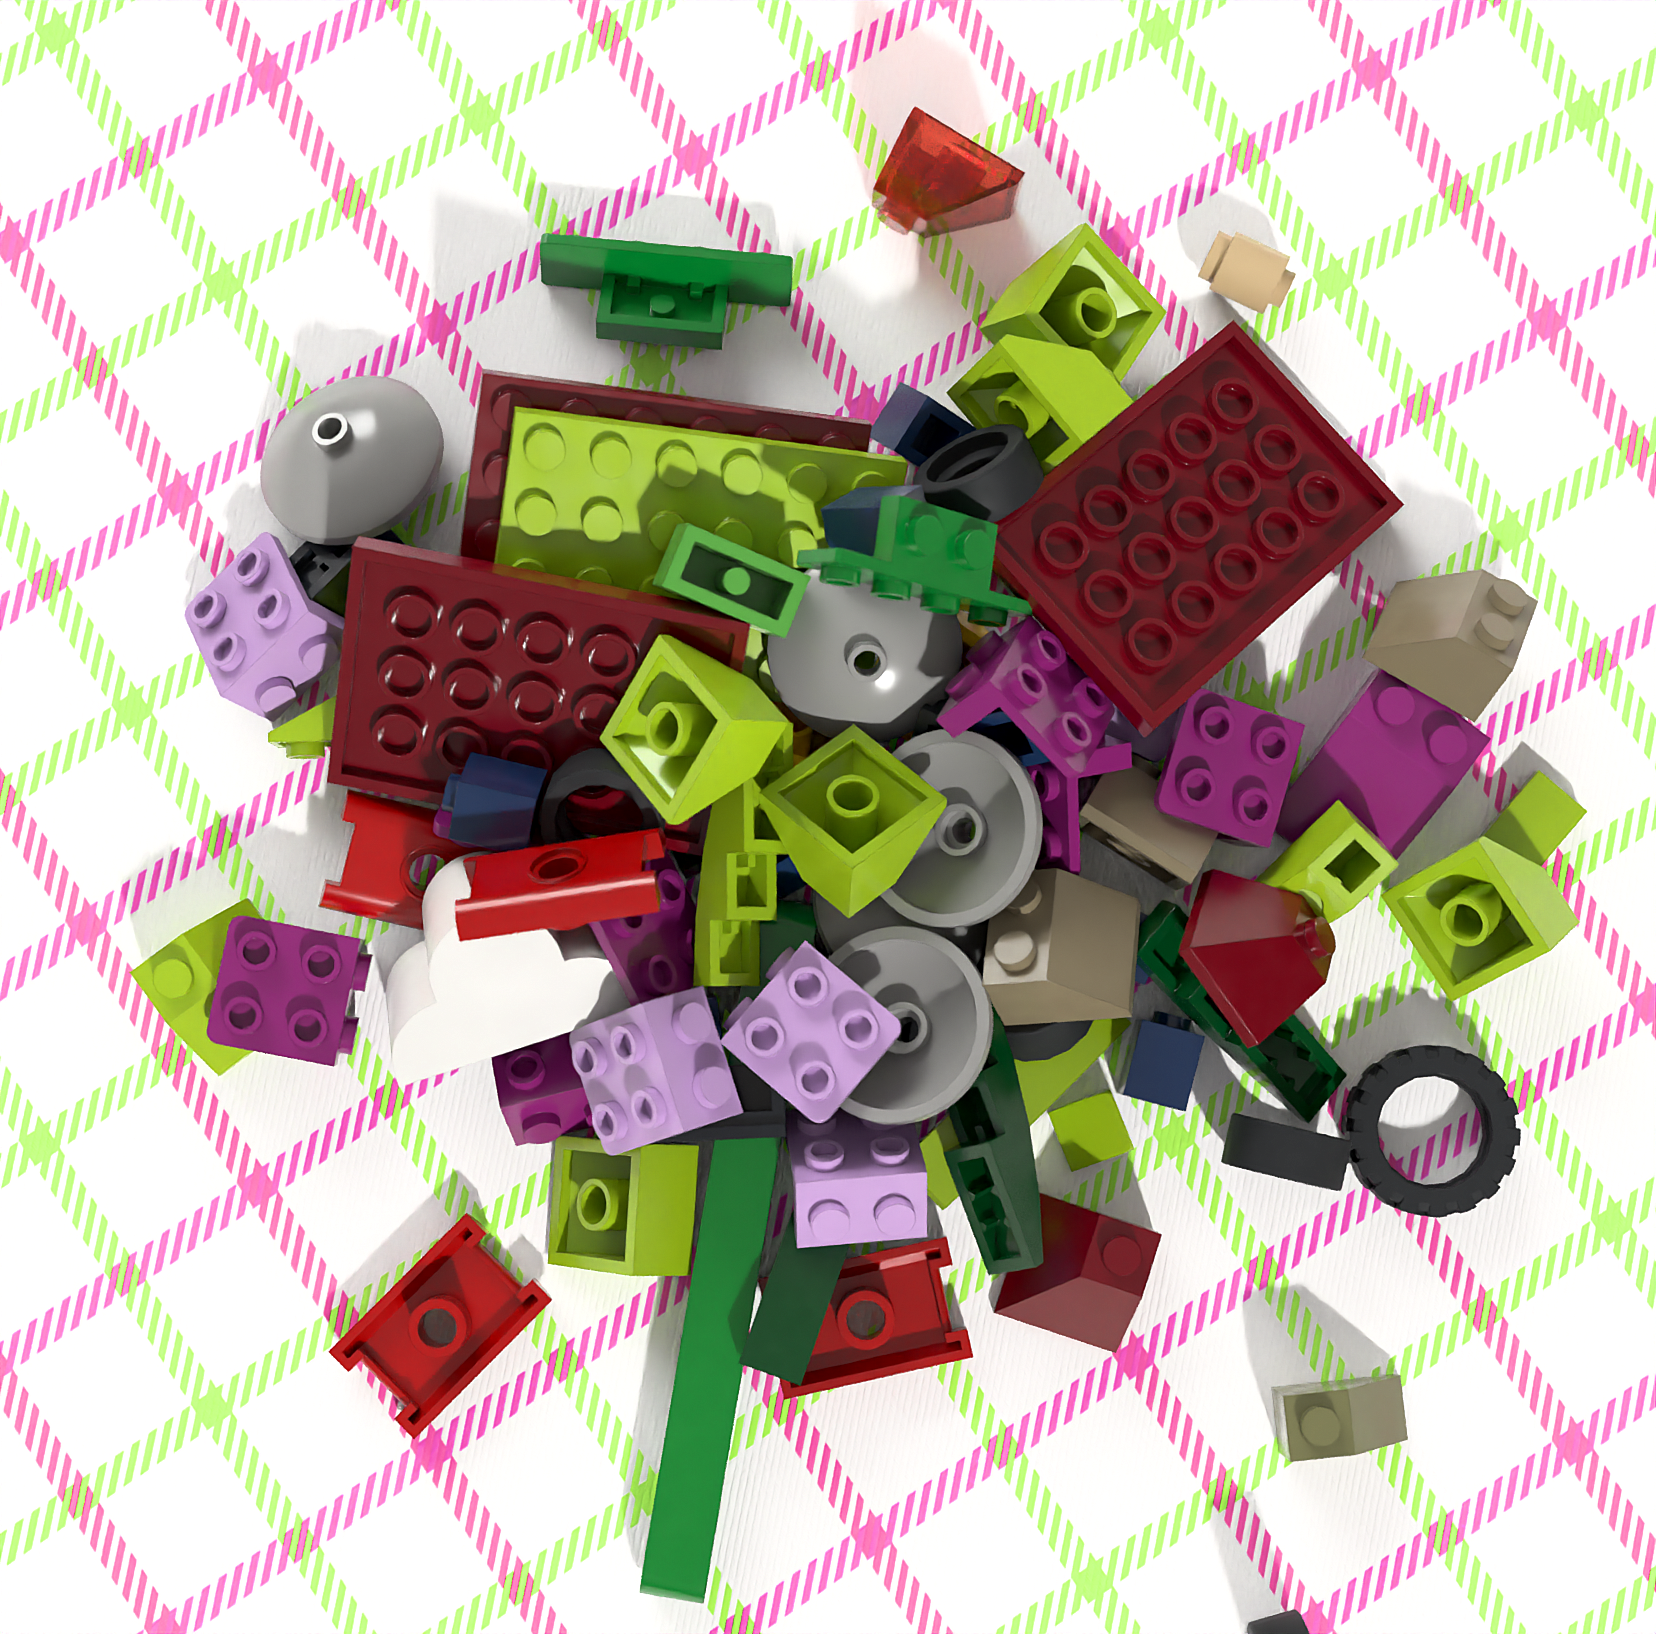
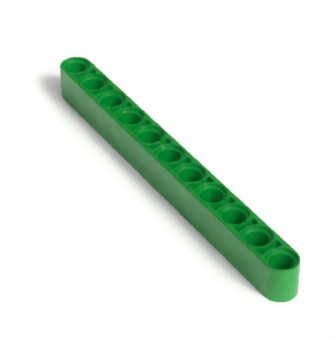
[639,898,817,1604]

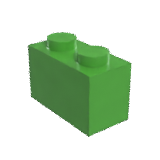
[652,523,811,639]

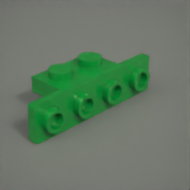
[540,233,793,350]
[796,495,1033,627]

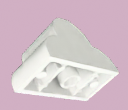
[386,851,632,1087]

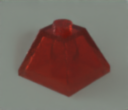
[871,106,1025,239]

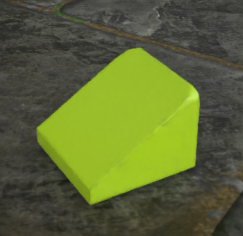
[1047,1089,1134,1172]

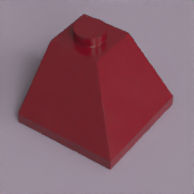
[1178,869,1336,1048]
[993,1192,1162,1353]

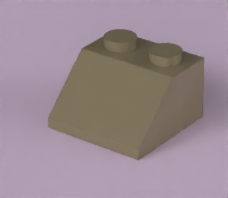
[1362,569,1538,723]
[1079,753,1219,891]
[982,868,1141,1025]

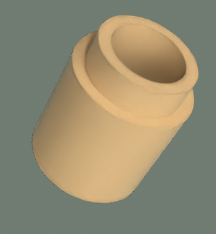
[1197,230,1296,315]

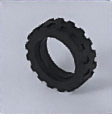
[1341,1045,1521,1218]

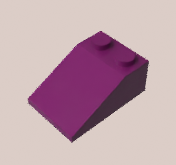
[1274,668,1491,898]

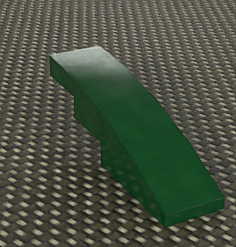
[1136,899,1347,1124]
[943,1002,1044,1275]
[739,1208,850,1386]

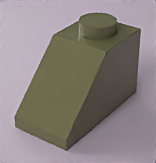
[1271,1374,1408,1462]

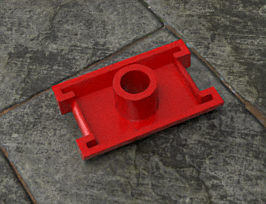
[318,789,494,931]
[455,828,666,942]
[328,1213,553,1439]
[758,1236,973,1400]

